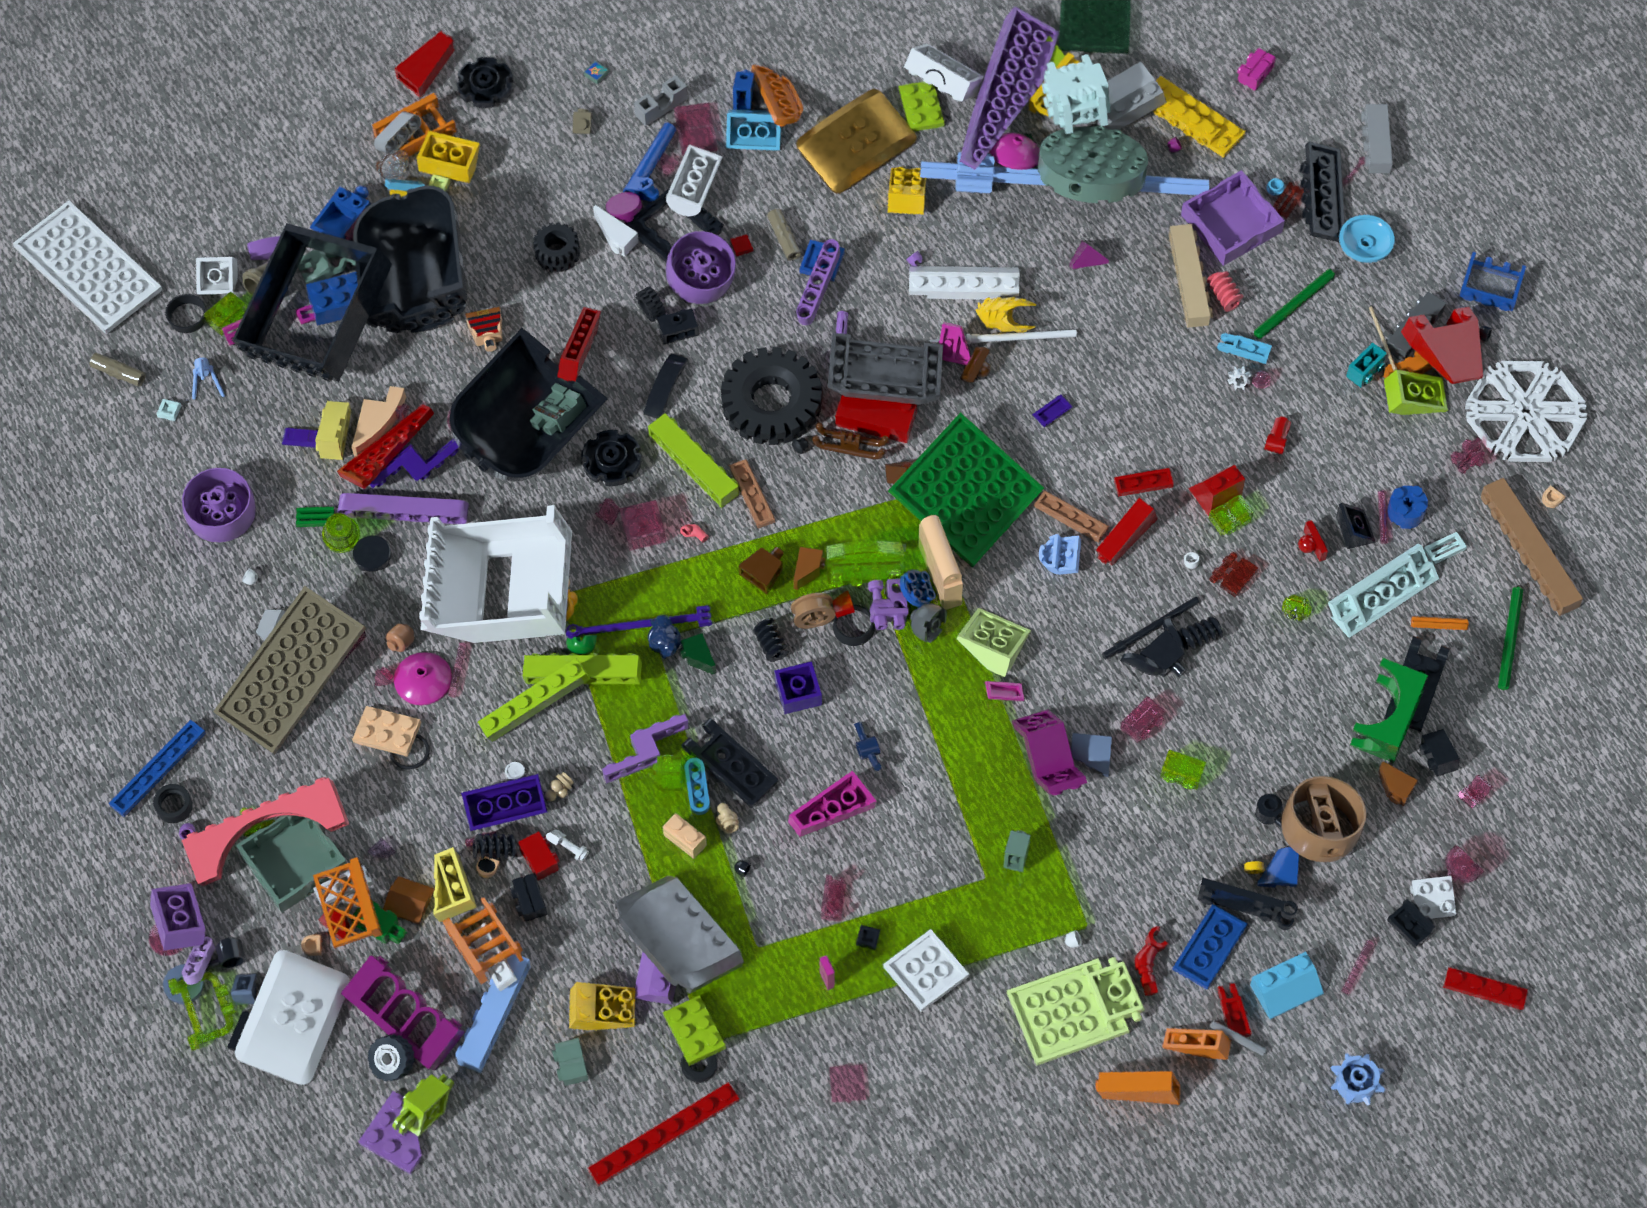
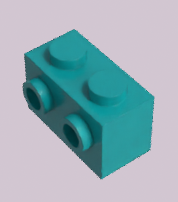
[1346,342,1387,388]

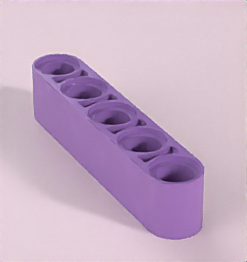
[796,239,840,325]

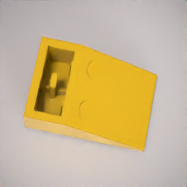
[887,167,926,215]
[569,982,635,1030]

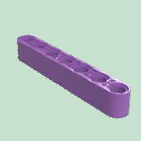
[337,493,469,524]

